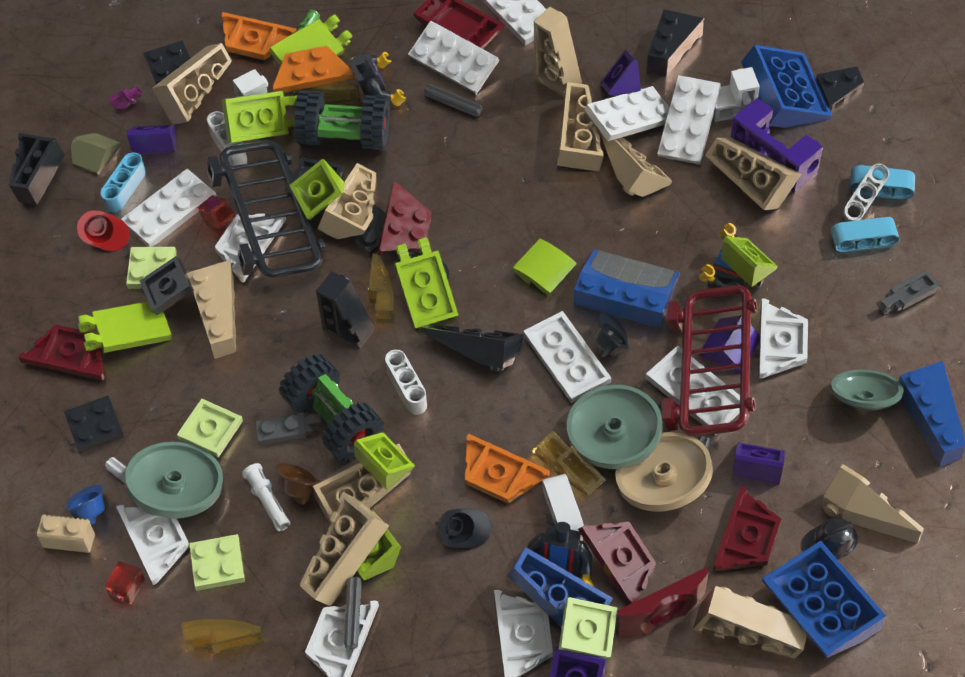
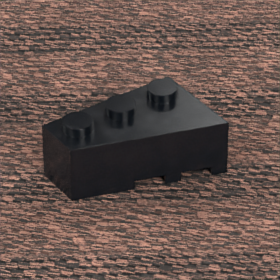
[646,9,704,76]
[9,133,65,205]
[316,271,375,349]

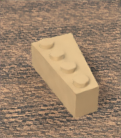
[534,7,582,97]
[152,43,232,125]
[557,82,603,172]
[705,137,801,210]
[187,260,237,359]
[313,444,411,525]
[299,492,389,606]
[693,586,807,659]

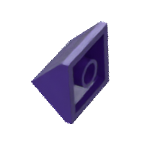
[600,49,641,96]
[127,124,176,154]
[699,315,760,373]
[732,442,785,484]
[550,647,606,677]

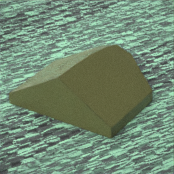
[71,133,120,175]

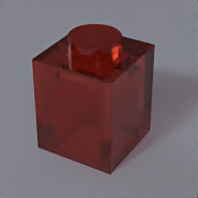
[197,195,236,229]
[105,561,145,605]

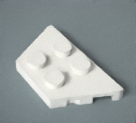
[215,213,286,282]
[759,298,808,378]
[116,505,189,585]
[494,590,553,677]
[305,601,379,677]

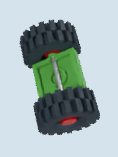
[294,90,390,150]
[279,353,384,462]

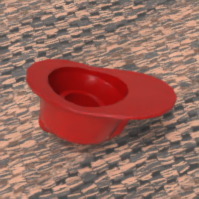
[76,210,130,251]

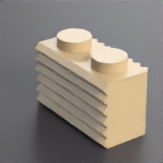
[37,514,95,553]

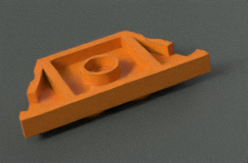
[222,12,297,60]
[273,46,355,93]
[465,434,550,504]

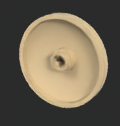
[615,432,713,512]

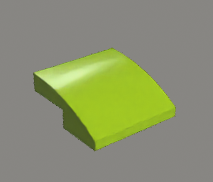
[512,239,577,296]

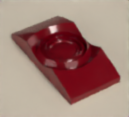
[413,0,504,49]
[615,567,709,637]

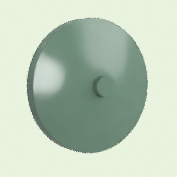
[567,385,663,469]
[125,442,223,518]

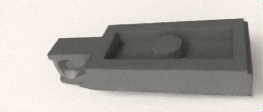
[879,270,940,315]
[256,413,323,445]

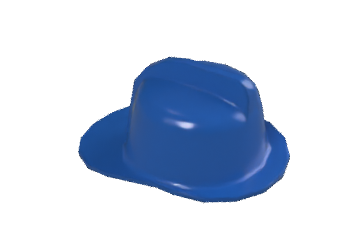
[66,485,105,525]

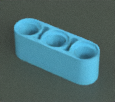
[101,152,146,213]
[850,165,915,199]
[830,217,899,252]

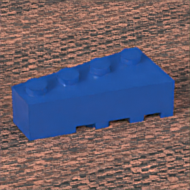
[899,361,965,467]

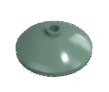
[831,370,903,411]

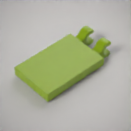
[269,15,353,66]
[222,91,297,143]
[394,237,458,329]
[78,302,171,353]

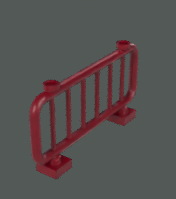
[662,285,757,436]

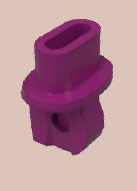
[108,86,143,110]

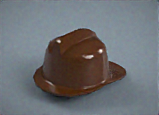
[275,463,322,505]

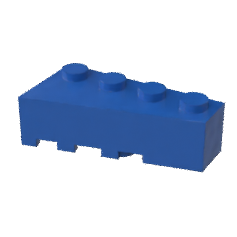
[507,547,613,627]

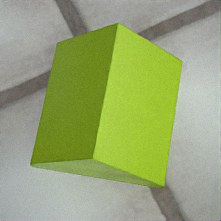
[289,159,345,220]
[721,236,778,287]
[354,432,415,490]
[357,510,401,580]

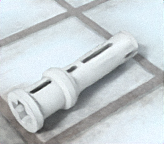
[242,463,291,532]

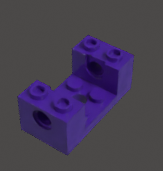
[731,98,823,193]

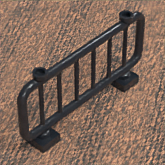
[206,141,325,278]

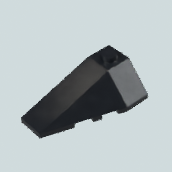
[421,324,524,371]

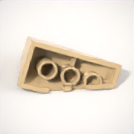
[598,129,672,197]
[318,163,376,239]
[821,464,924,543]

